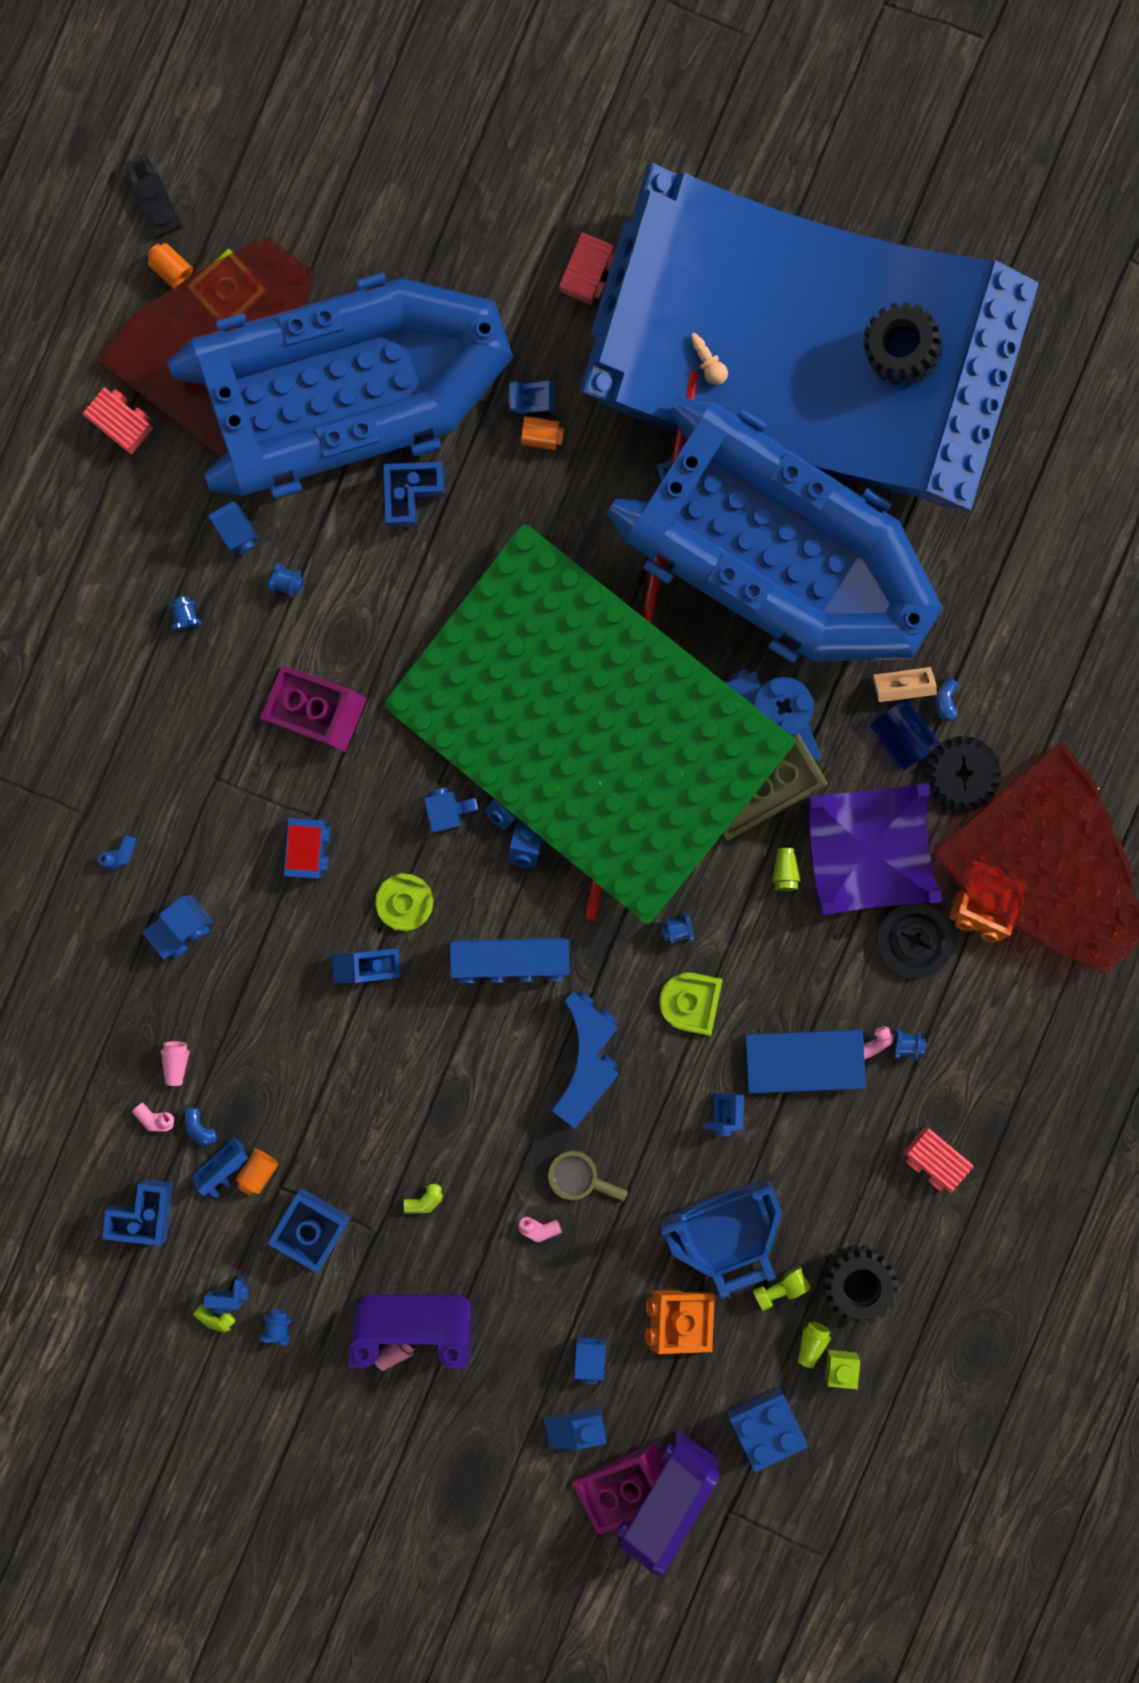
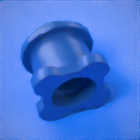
[268,562,305,598]
[167,597,202,631]
[661,913,694,946]
[892,1029,926,1061]
[259,1309,292,1345]

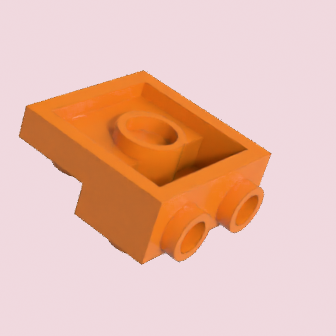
[949,861,1025,943]
[645,1290,715,1354]

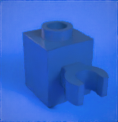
[424,788,479,832]

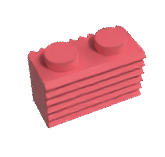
[559,232,614,305]
[82,387,154,455]
[903,1126,974,1193]

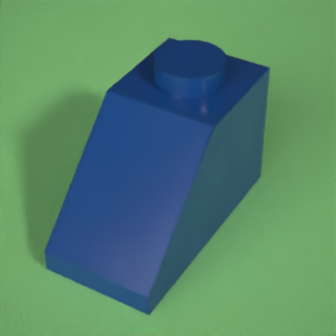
[208,501,259,555]
[332,948,401,983]
[544,1407,607,1450]

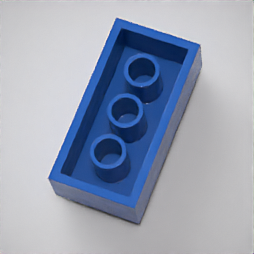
[450,937,570,983]

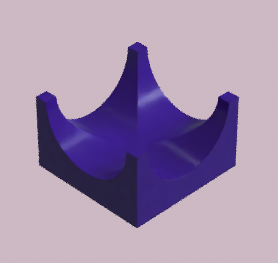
[804,783,942,915]

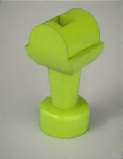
[753,1266,811,1311]

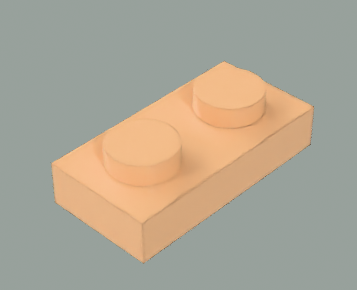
[873,667,937,702]

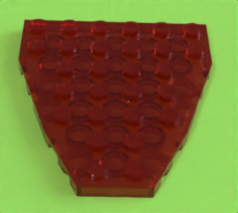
[98,236,314,457]
[932,742,1139,974]

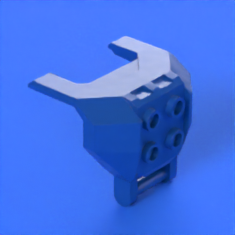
[660,1180,782,1299]

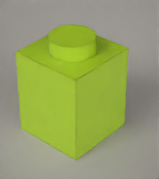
[825,1350,860,1390]

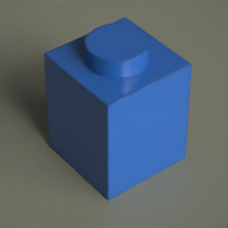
[574,1337,606,1384]

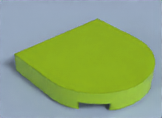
[659,972,723,1036]

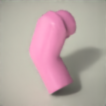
[132,1102,174,1132]

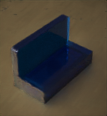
[870,699,941,770]

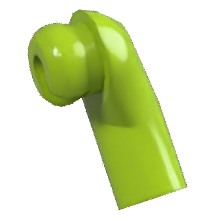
[404,1184,443,1214]
[193,1303,235,1333]

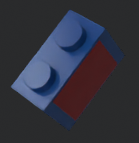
[284,818,331,879]

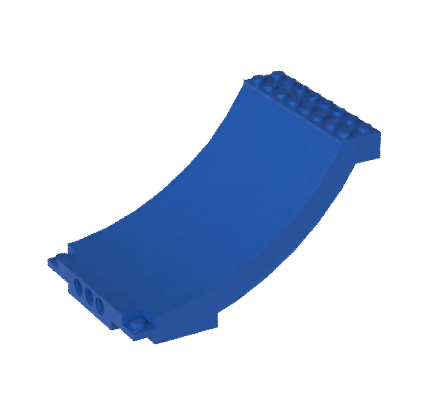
[580,163,1039,510]

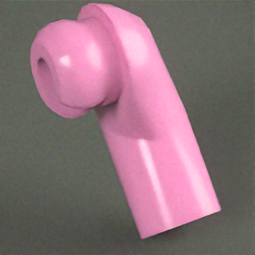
[864,1026,894,1059]
[518,1217,562,1242]

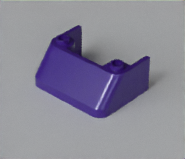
[616,1430,720,1577]

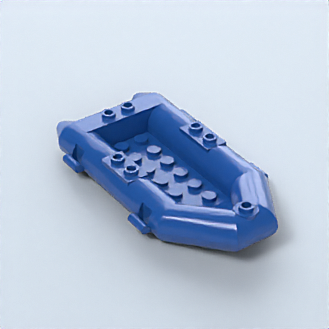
[167,272,513,499]
[607,397,943,663]

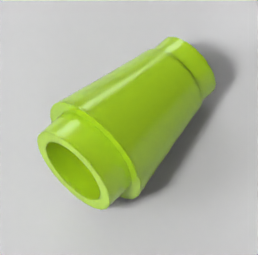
[772,848,801,891]
[798,1322,831,1368]

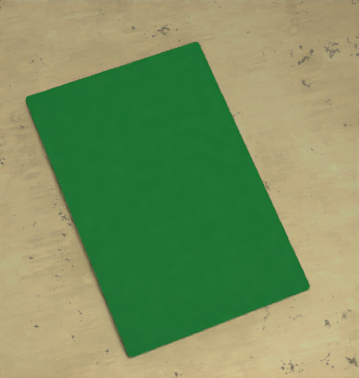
[384,524,795,923]

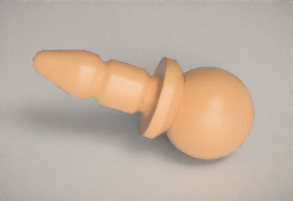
[691,333,728,386]

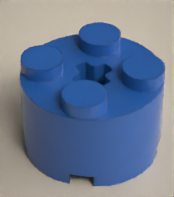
[753,677,814,736]

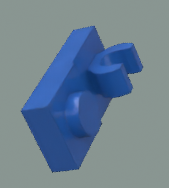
[192,1137,248,1197]

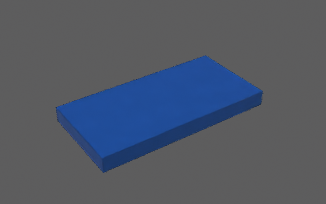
[746,1029,866,1093]

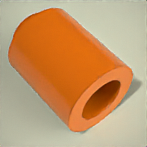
[147,243,193,289]
[521,416,564,450]
[235,1149,279,1196]

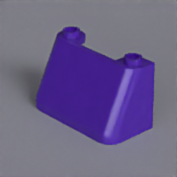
[348,1294,472,1369]

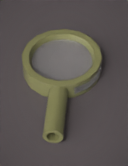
[548,1150,628,1202]

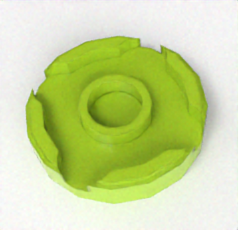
[375,873,434,931]

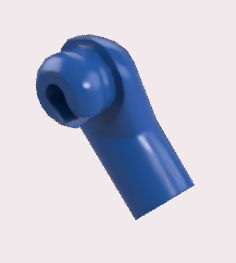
[933,677,959,722]
[98,834,137,870]
[184,1108,217,1147]

